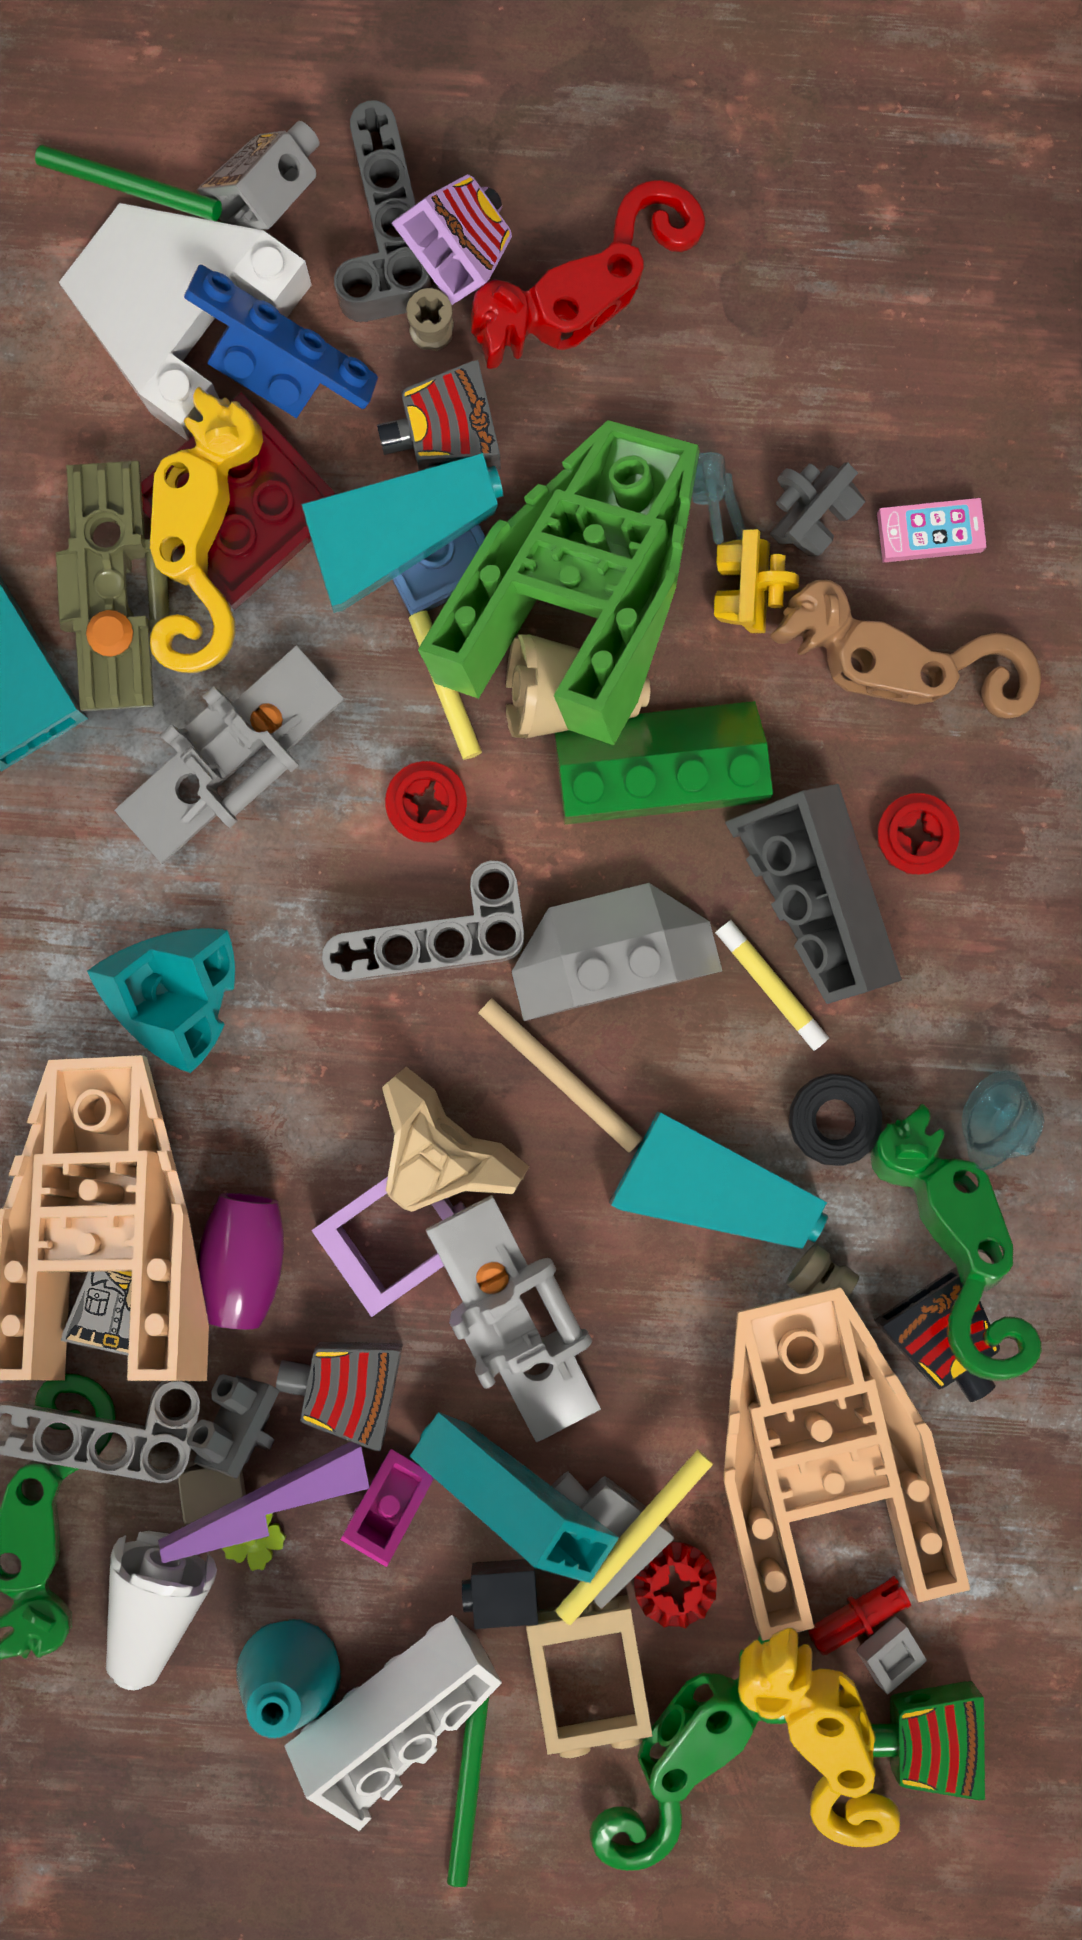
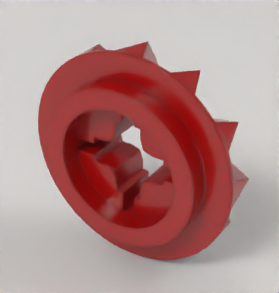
[385,761,467,843]
[877,793,960,875]
[634,1542,717,1629]

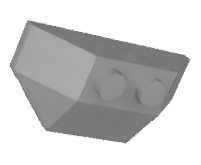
[512,883,722,1021]

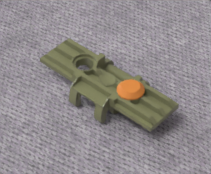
[56,461,170,711]

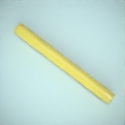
[555,1449,713,1625]

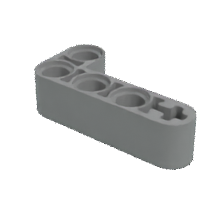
[322,860,524,982]
[0,1381,200,1483]

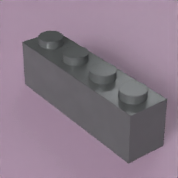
[725,784,902,1004]

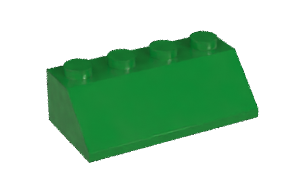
[554,701,773,825]

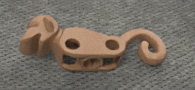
[770,580,1041,719]

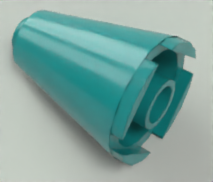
[236,1619,341,1738]

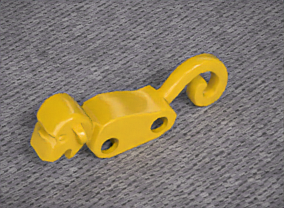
[150,387,263,673]
[738,1627,900,1847]

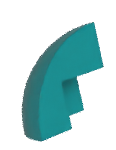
[87,928,235,1073]

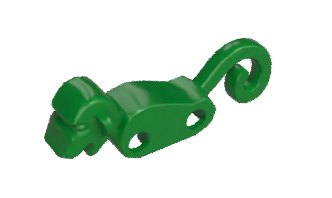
[870,1104,1042,1381]
[0,1373,116,1660]
[589,1636,787,1871]

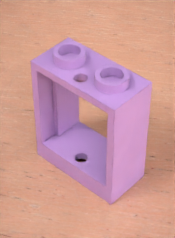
[311,1177,466,1317]

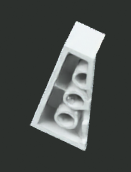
[284,1615,502,1831]

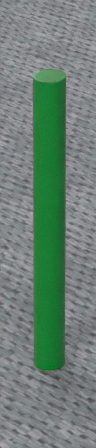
[35,145,222,222]
[447,1697,489,1887]

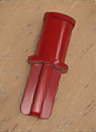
[808,1576,912,1655]

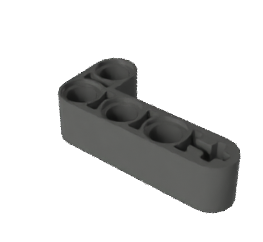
[334,100,432,322]

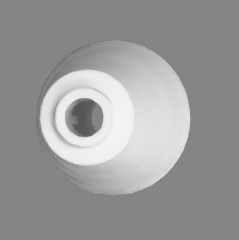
[106,1531,217,1690]

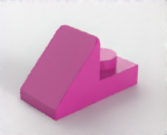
[340,1449,434,1567]

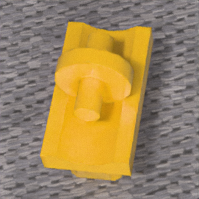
[714,529,799,633]

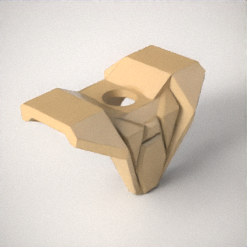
[382,1067,529,1212]

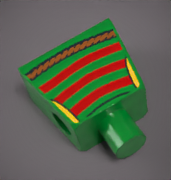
[871,1681,985,1800]

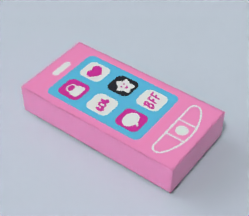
[877,498,987,563]

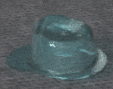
[961,1070,1045,1171]

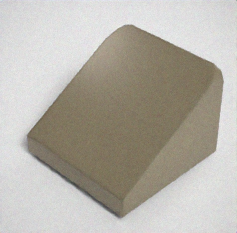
[178,1464,246,1525]

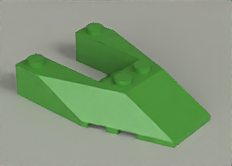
[418,420,700,745]

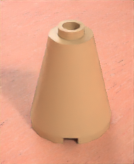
[506,634,650,739]

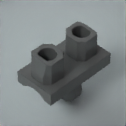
[770,462,866,556]
[186,1374,280,1479]

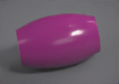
[197,1193,284,1329]

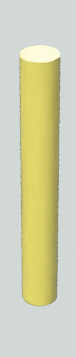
[408,611,482,760]

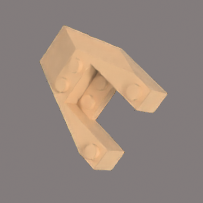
[0,1055,209,1381]
[723,1287,970,1641]

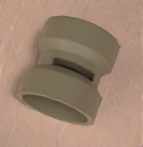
[786,1243,859,1297]

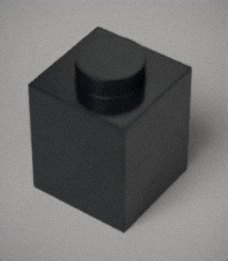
[462,1559,538,1629]

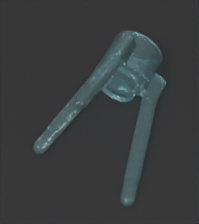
[692,452,746,544]

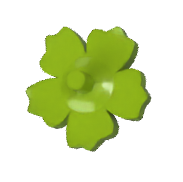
[222,1513,286,1571]

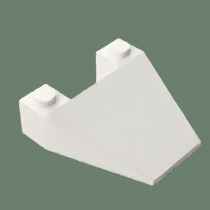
[59,203,312,441]

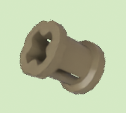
[406,288,454,351]

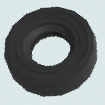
[789,1074,883,1166]

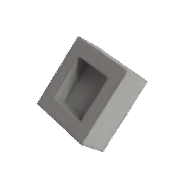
[856,1616,927,1695]

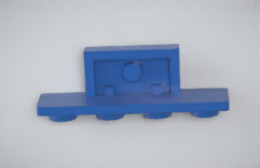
[184,264,378,418]

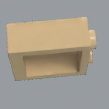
[526,1595,652,1758]

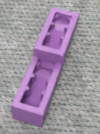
[158,1441,369,1563]

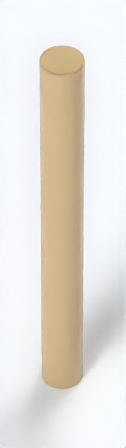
[478,998,642,1153]

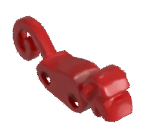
[471,180,705,369]

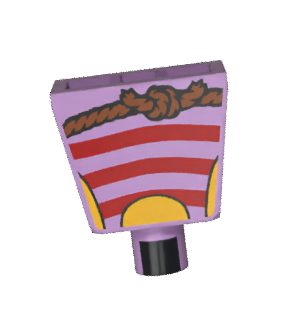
[392,174,512,305]

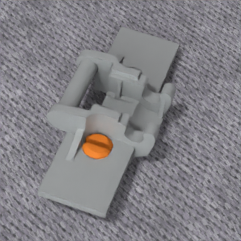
[114,645,345,864]
[426,1195,601,1442]

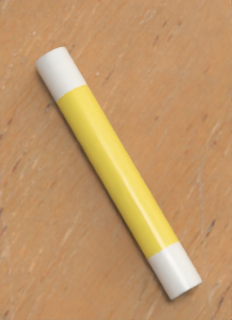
[715,920,829,1051]

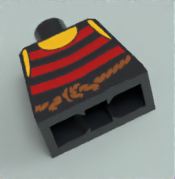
[874,1267,1000,1402]

